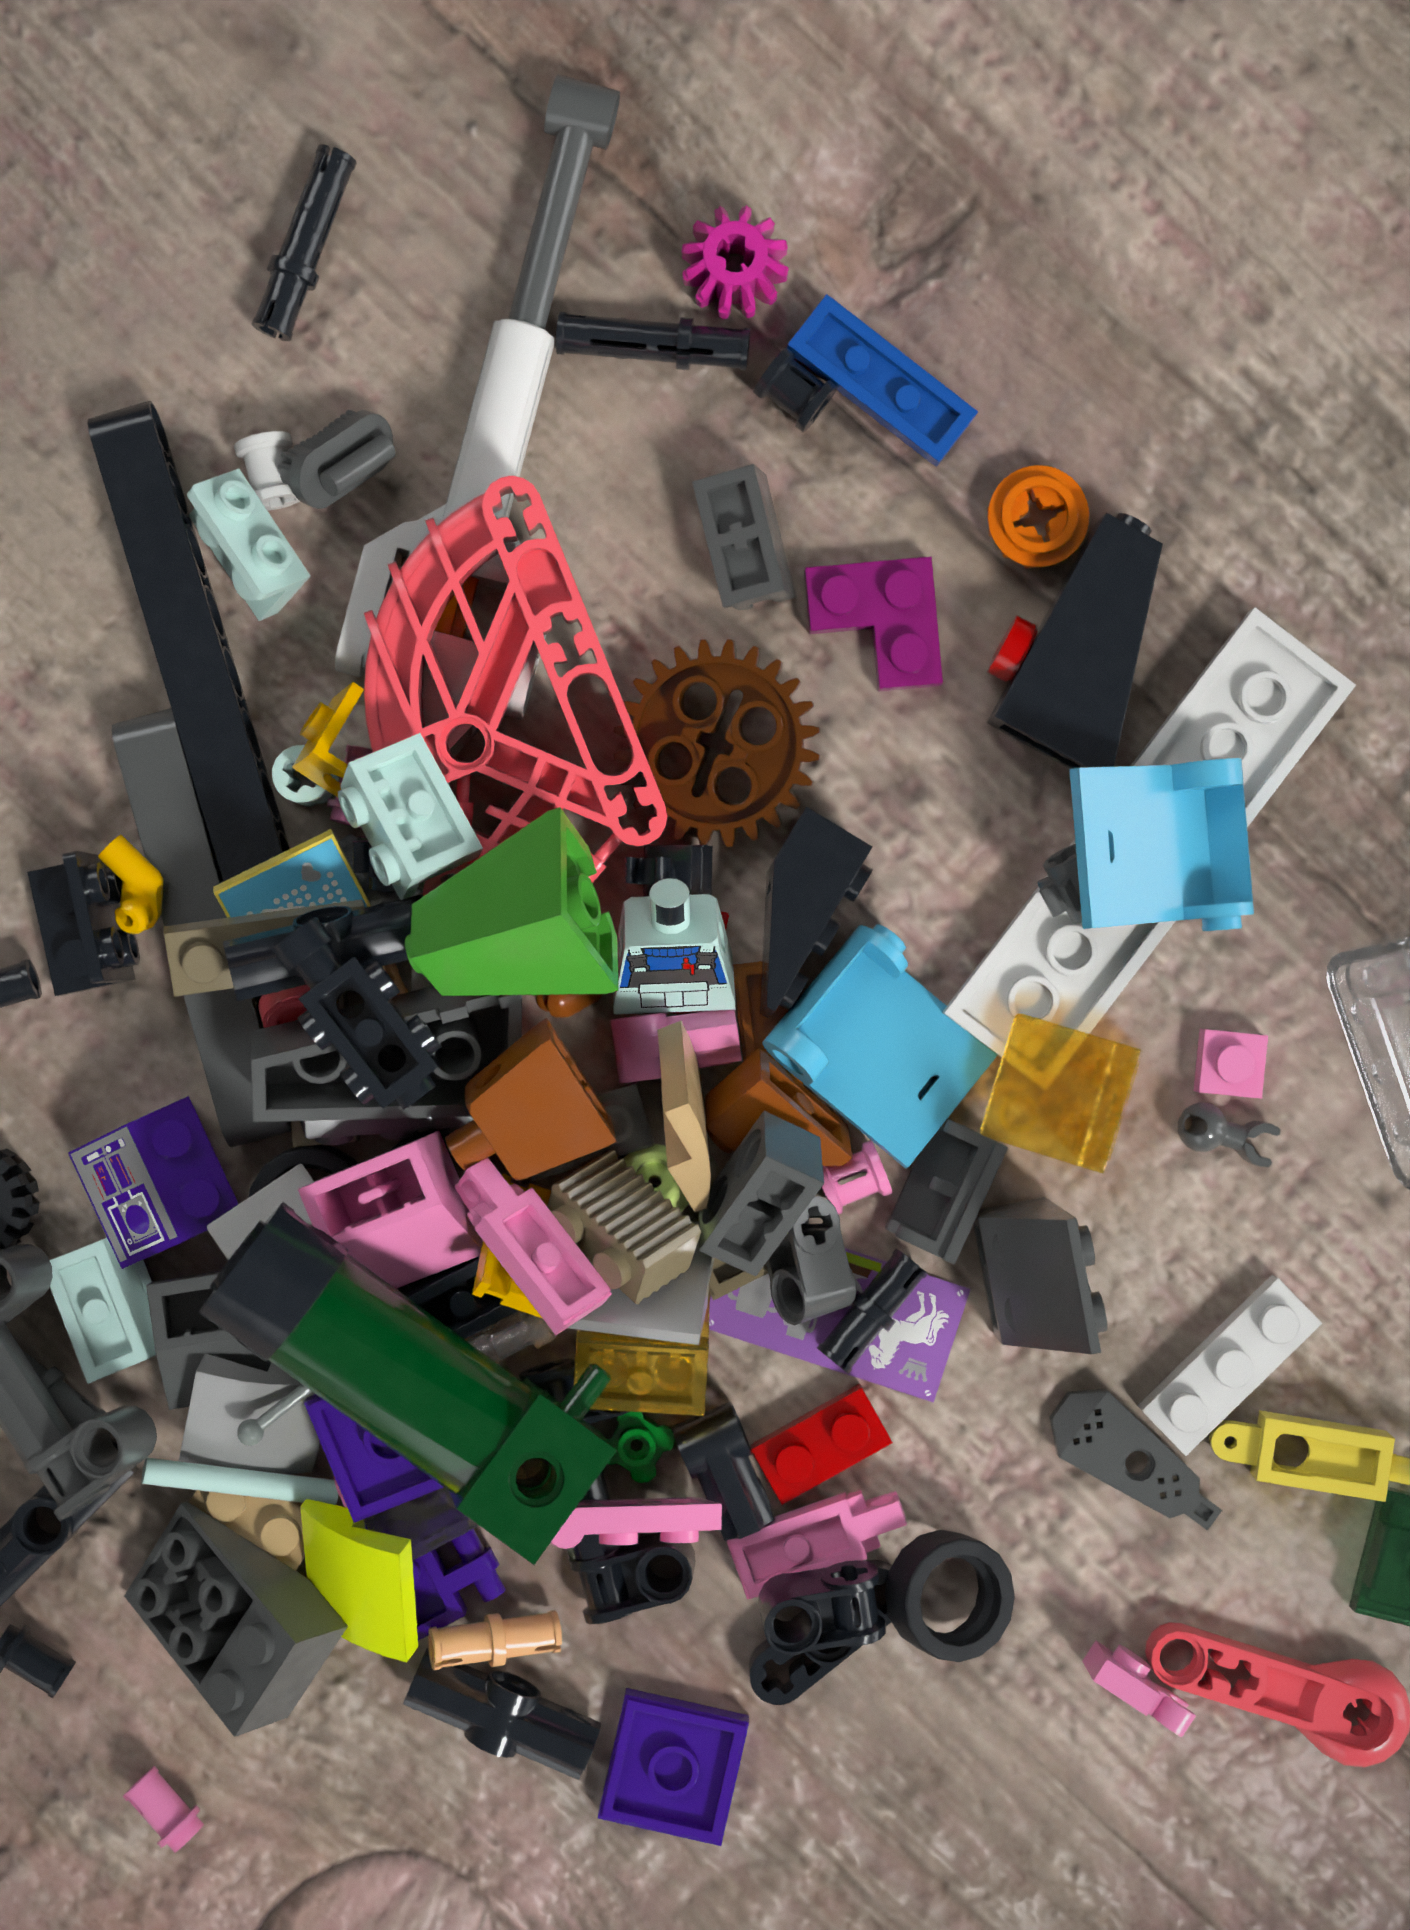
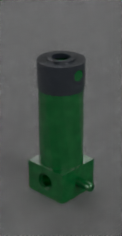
[198,1202,617,1565]

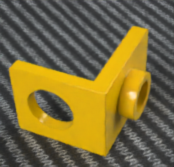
[292,682,364,798]

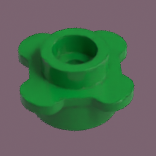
[606,1407,675,1483]

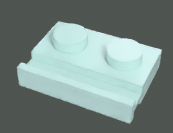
[49,1238,156,1384]

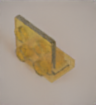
[980,1014,1143,1174]
[574,1292,710,1416]

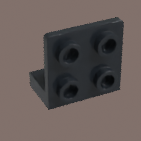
[27,851,140,996]

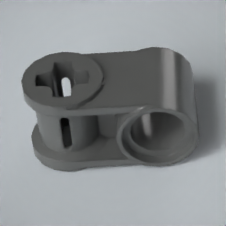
[766,1196,856,1325]

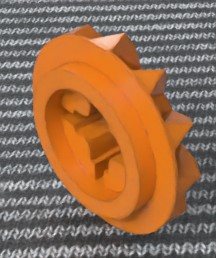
[987,465,1089,569]

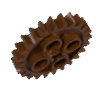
[613,639,821,847]

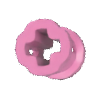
[821,1140,893,1215]

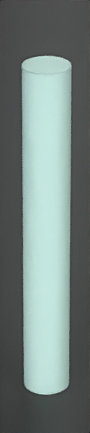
[141,1457,338,1505]

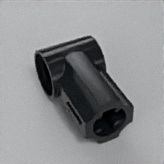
[672,1401,775,1541]

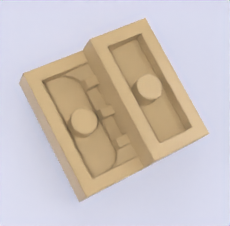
[657,1021,711,1212]

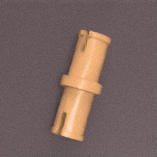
[428,1610,562,1671]

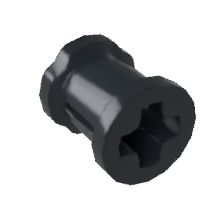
[753,347,838,433]

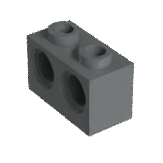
[699,1111,824,1276]

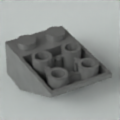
[973,1197,1108,1354]
[124,1502,348,1737]

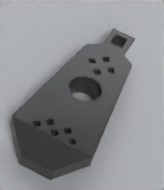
[1049,1388,1222,1531]

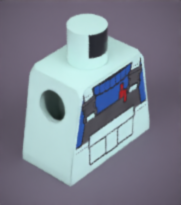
[613,879,736,1014]

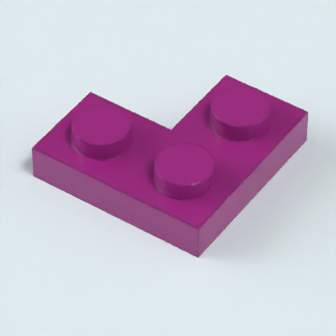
[804,556,943,692]

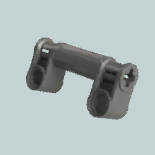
[0,1244,157,1521]

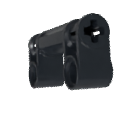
[519,1348,696,1624]

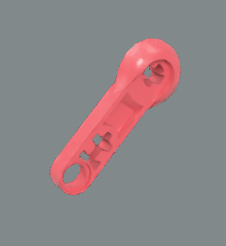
[1145,1622,1410,1768]

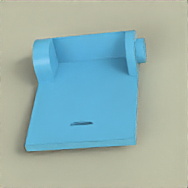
[1069,758,1254,931]
[762,924,998,1169]

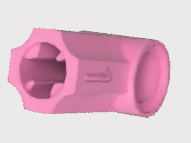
[610,1010,742,1083]

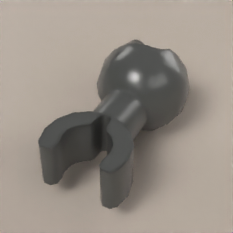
[1177,1102,1281,1167]

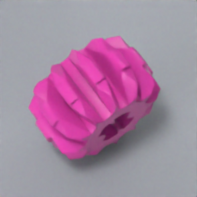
[681,205,789,320]

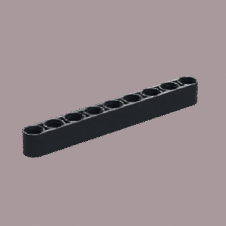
[87,401,290,882]

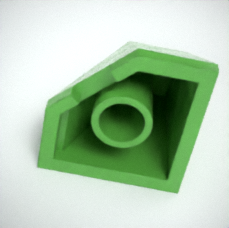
[405,807,619,996]

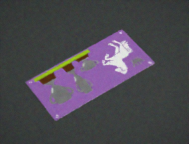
[703,1248,970,1403]

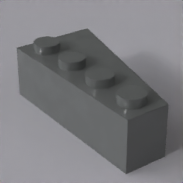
[251,986,522,1122]

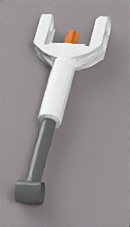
[335,74,620,720]

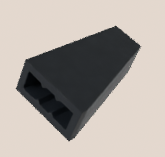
[986,512,1163,769]

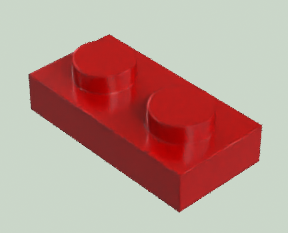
[750,1383,893,1505]

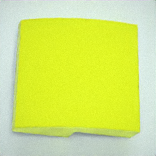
[300,1499,418,1663]

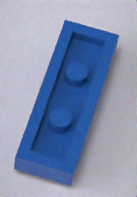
[787,294,978,467]

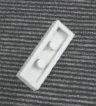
[1137,1275,1322,1456]

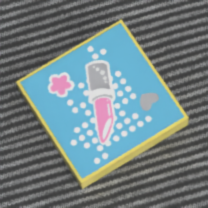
[213,829,371,918]

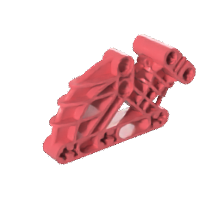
[364,476,667,896]

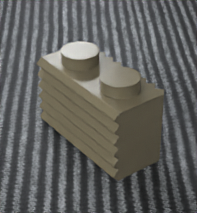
[547,1150,701,1304]

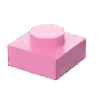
[1193,1029,1268,1099]

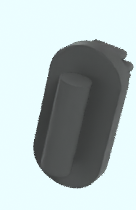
[277,410,396,509]

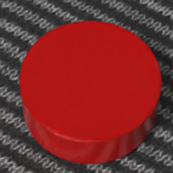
[986,615,1038,682]

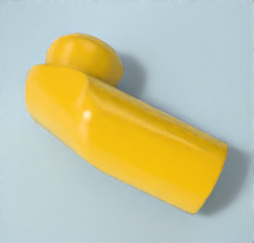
[98,834,164,934]

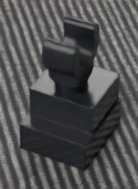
[625,845,713,897]

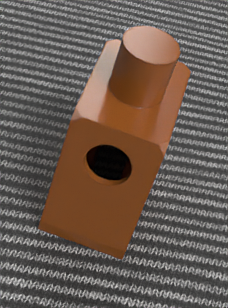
[445,1018,616,1180]

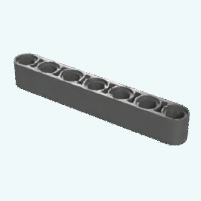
[112,708,292,1148]

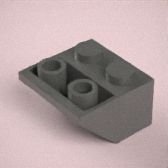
[146,1270,272,1410]

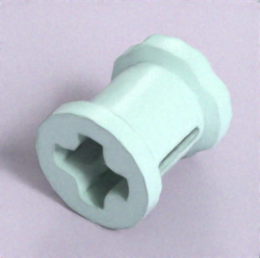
[272,745,340,807]

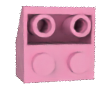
[298,1131,483,1289]

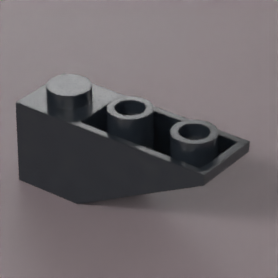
[760,807,873,1018]

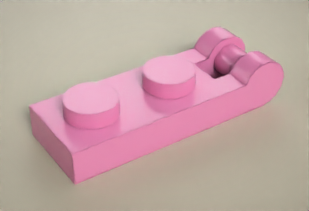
[550,1497,722,1549]

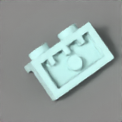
[187,469,311,621]
[338,733,483,900]

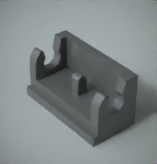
[692,464,796,610]
[885,1118,1008,1265]

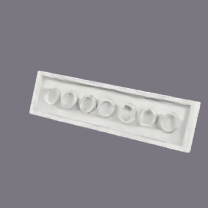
[942,608,1356,1091]

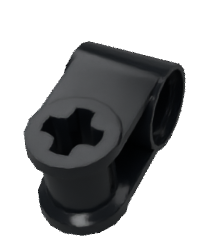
[758,1560,886,1655]

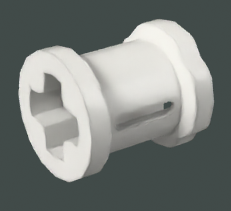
[234,431,300,511]

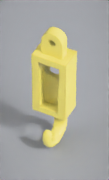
[1209,1410,1410,1502]

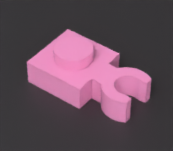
[1082,1641,1196,1737]

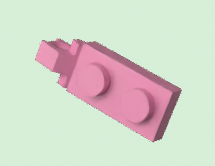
[455,1158,612,1335]
[727,1490,907,1599]

